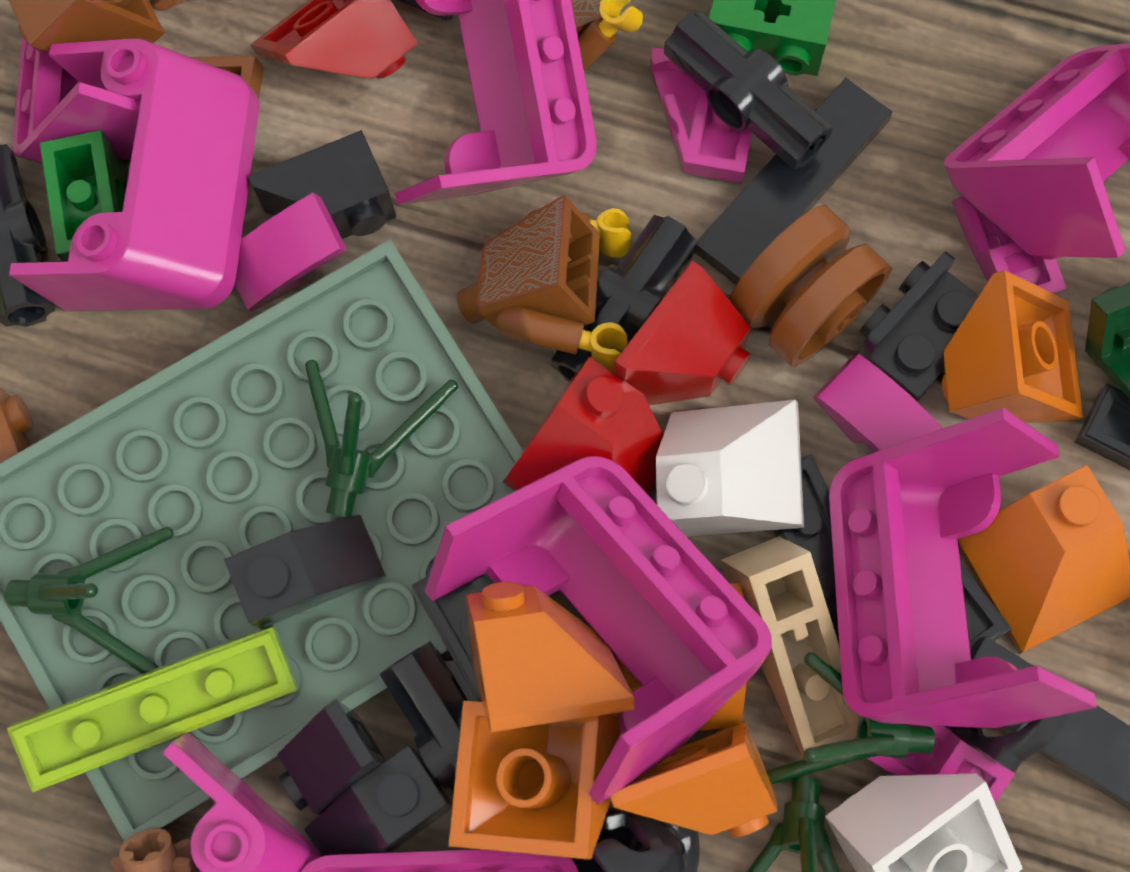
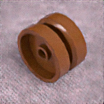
[729,204,892,368]

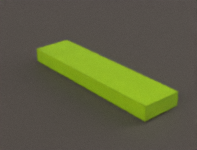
[7,624,298,793]

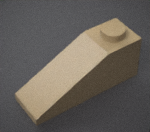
[721,536,860,757]

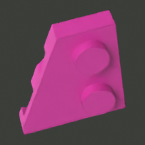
[650,47,752,183]

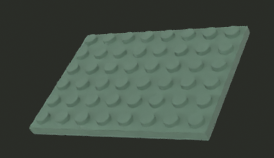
[0,239,523,842]

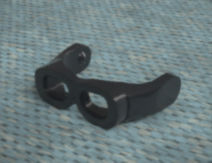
[948,713,1069,773]

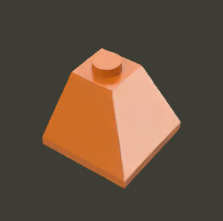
[942,270,1084,423]
[958,465,1130,654]
[465,582,635,732]
[449,701,620,859]
[610,721,777,837]

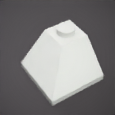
[656,399,804,537]
[825,774,1023,872]

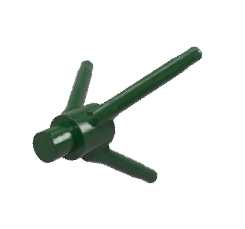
[305,360,458,518]
[5,527,174,674]
[766,652,935,785]
[747,777,840,872]

